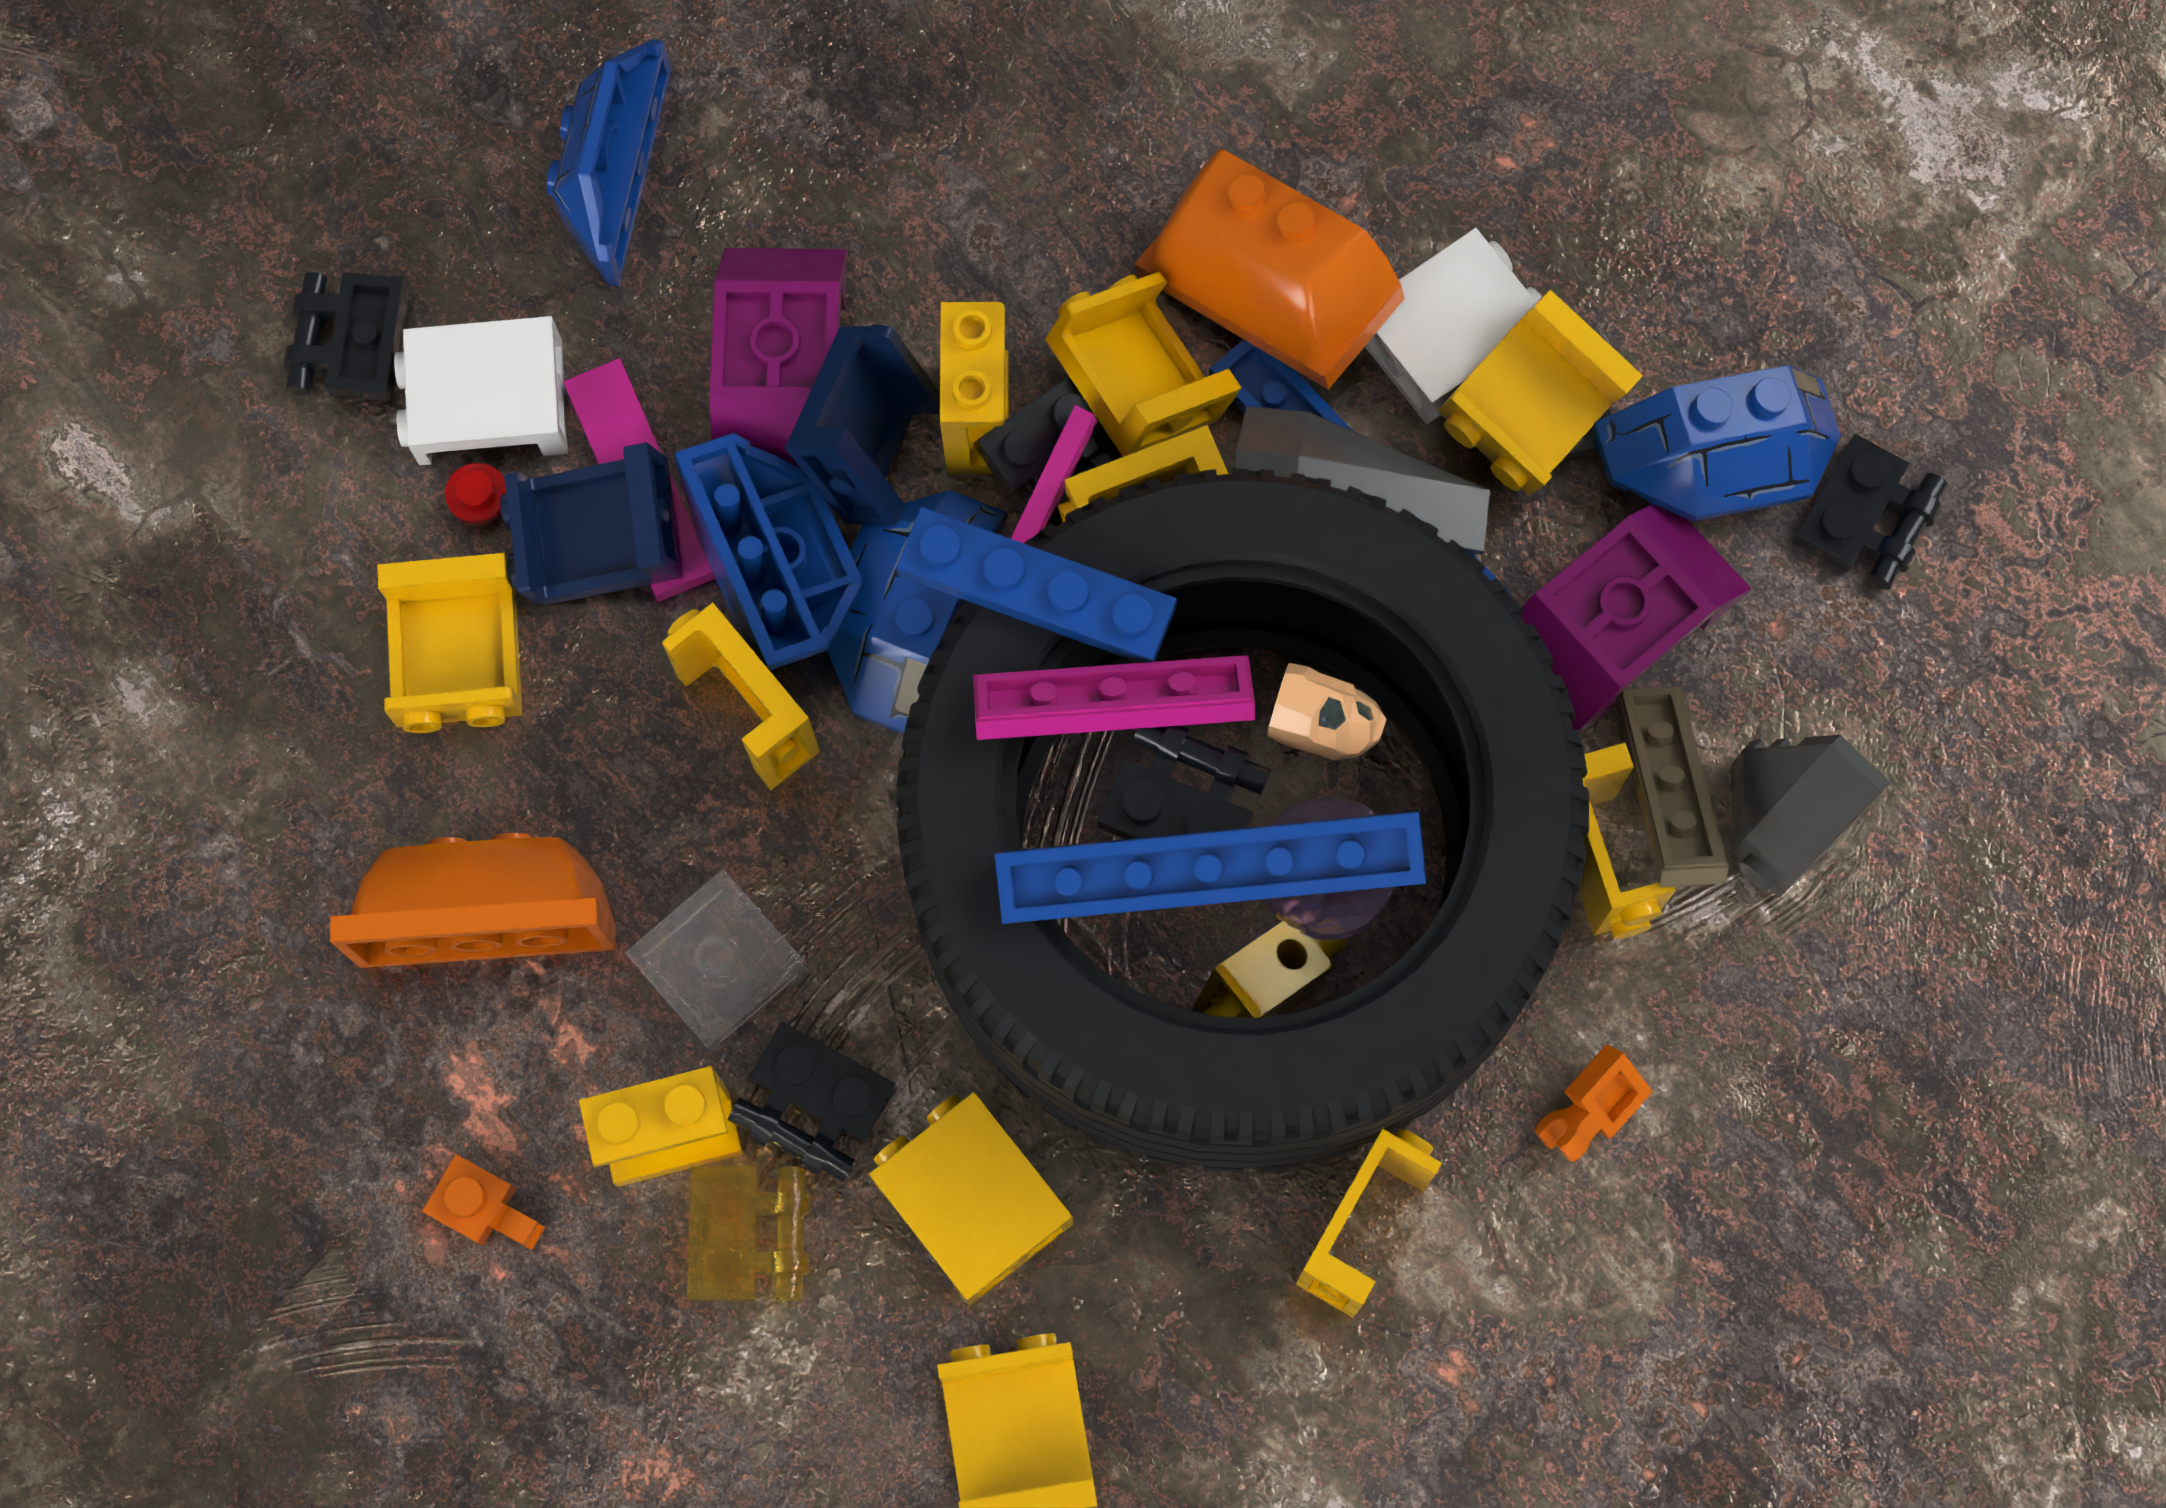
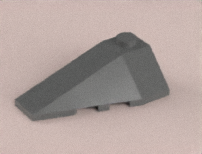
[1234,406,1490,554]
[1731,735,1891,898]

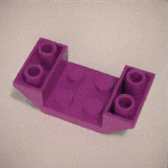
[709,248,847,469]
[1521,504,1752,733]

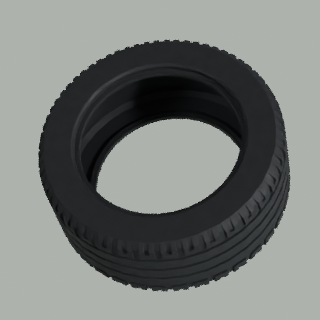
[896,468,1589,1173]

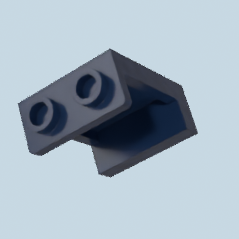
[785,324,940,525]
[500,442,683,606]

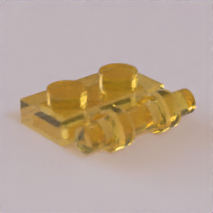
[687,1166,811,1302]

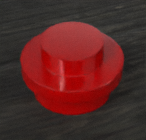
[445,463,506,525]

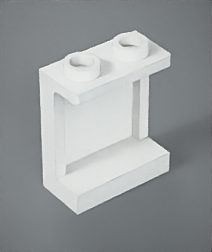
[1365,228,1542,425]
[394,316,568,465]

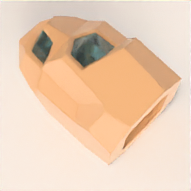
[1267,663,1387,761]

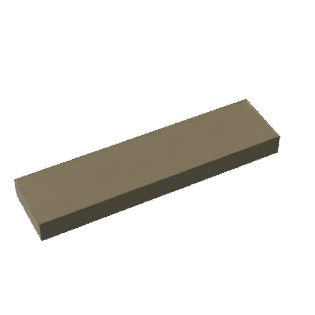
[1616,687,1728,887]

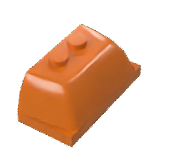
[1134,148,1405,390]
[330,833,616,968]

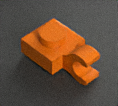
[1534,1044,1653,1162]
[422,1154,546,1251]

